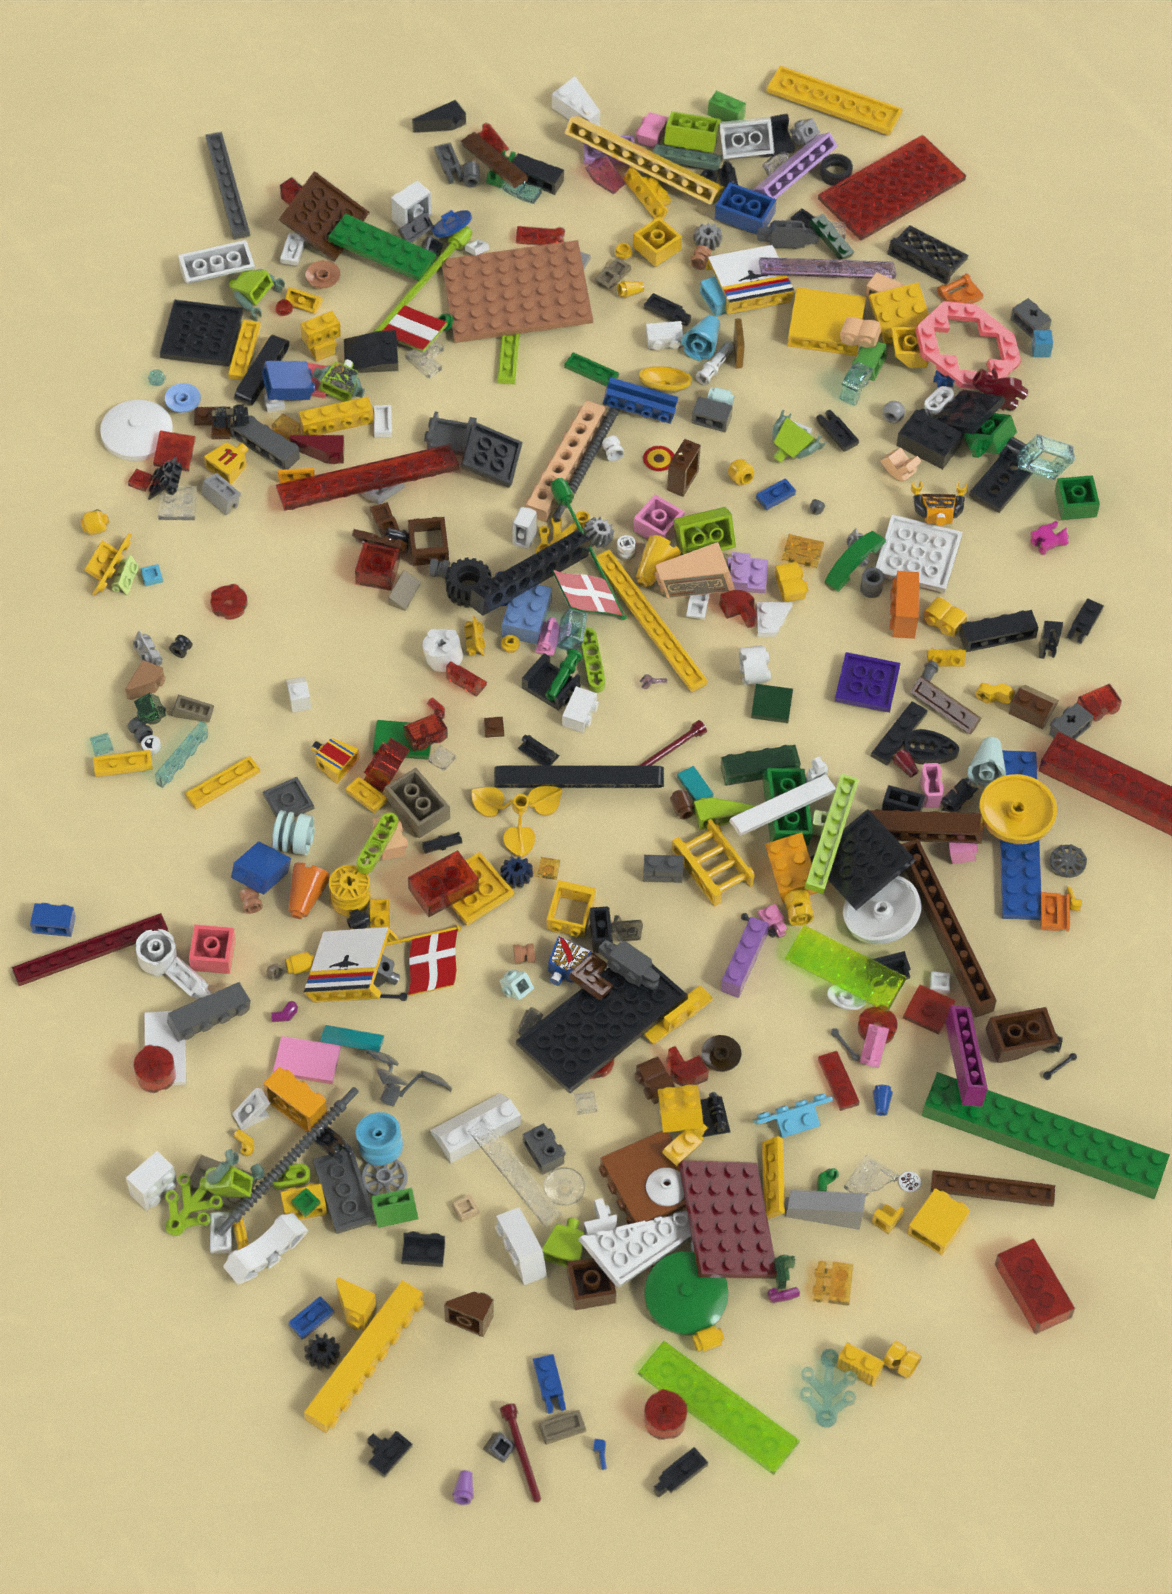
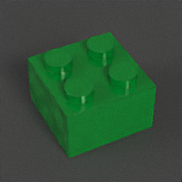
[1054,475,1100,520]

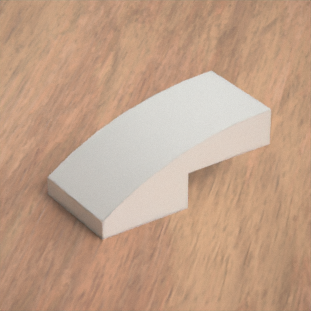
[686,594,710,620]

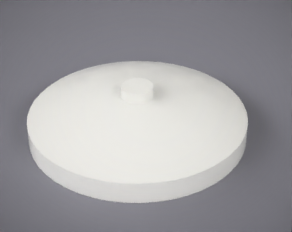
[100,400,173,461]
[843,876,921,944]

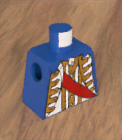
[548,936,592,986]

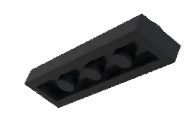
[871,701,928,766]

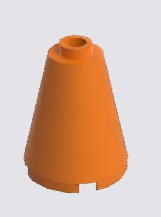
[288,862,330,919]

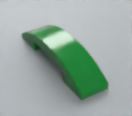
[824,531,887,592]

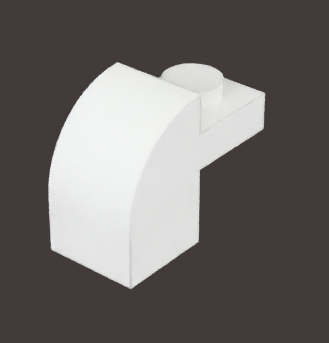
[584,1198,617,1236]

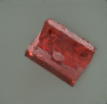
[446,661,487,697]

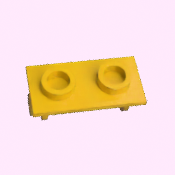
[464,616,486,656]
[927,648,966,667]

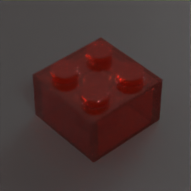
[355,542,400,591]

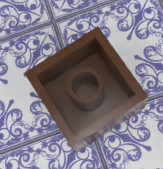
[567,1258,617,1310]

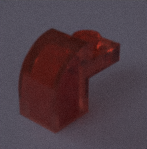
[719,590,757,628]
[666,1046,709,1086]

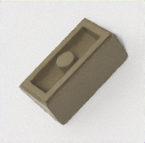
[388,570,421,611]

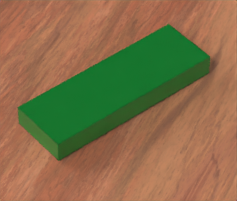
[564,352,619,387]

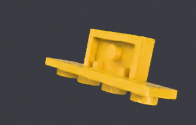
[623,166,672,219]
[84,533,132,596]
[644,986,713,1045]

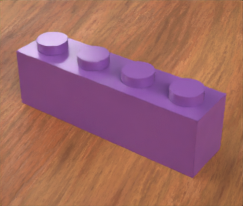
[721,917,769,998]

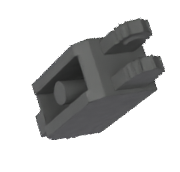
[757,220,819,249]
[598,940,660,990]

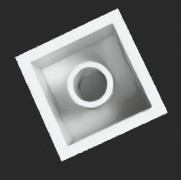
[391,181,432,228]
[126,1151,177,1211]

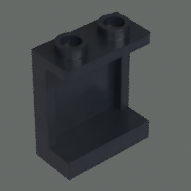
[522,653,581,710]

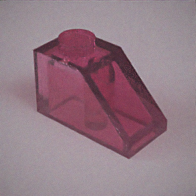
[585,156,625,194]

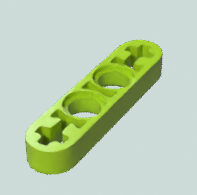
[580,628,605,693]
[356,813,398,874]

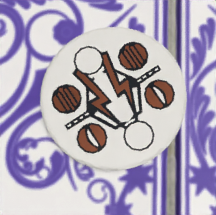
[899,1171,921,1192]

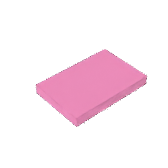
[273,1036,341,1084]

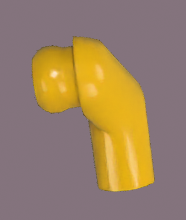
[234,1129,254,1156]

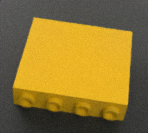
[787,287,866,356]

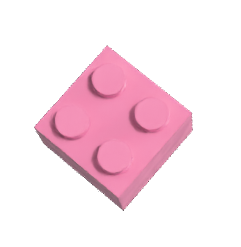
[633,495,685,541]

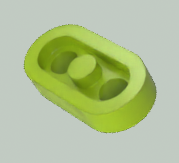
[270,1163,310,1189]

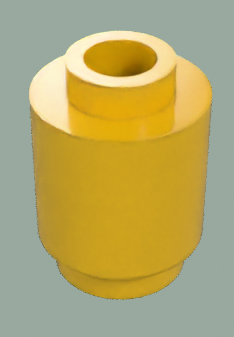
[692,1325,725,1352]

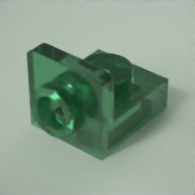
[774,1255,795,1290]

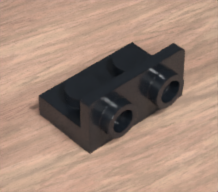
[401,1231,445,1267]

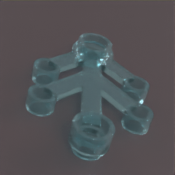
[800,1349,857,1428]

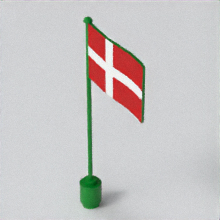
[551,478,627,620]

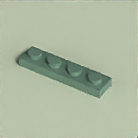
[653,144,722,171]

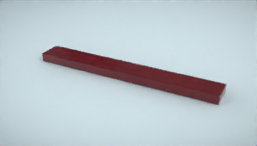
[12,913,169,986]

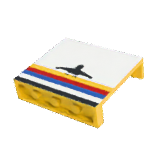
[706,245,794,315]
[304,927,398,1003]

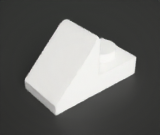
[232,1088,270,1130]

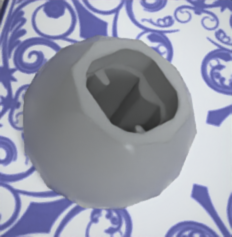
[883,400,905,423]

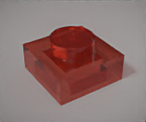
[128,469,153,492]

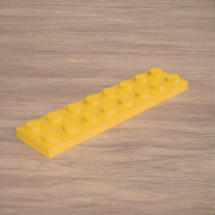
[767,66,903,136]

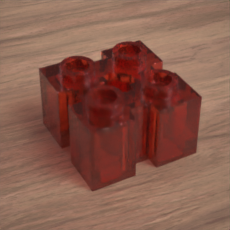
[363,737,410,793]

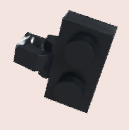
[367,1430,413,1478]

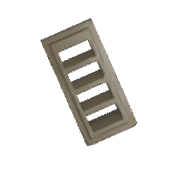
[171,694,214,722]

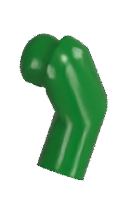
[817,1168,839,1192]

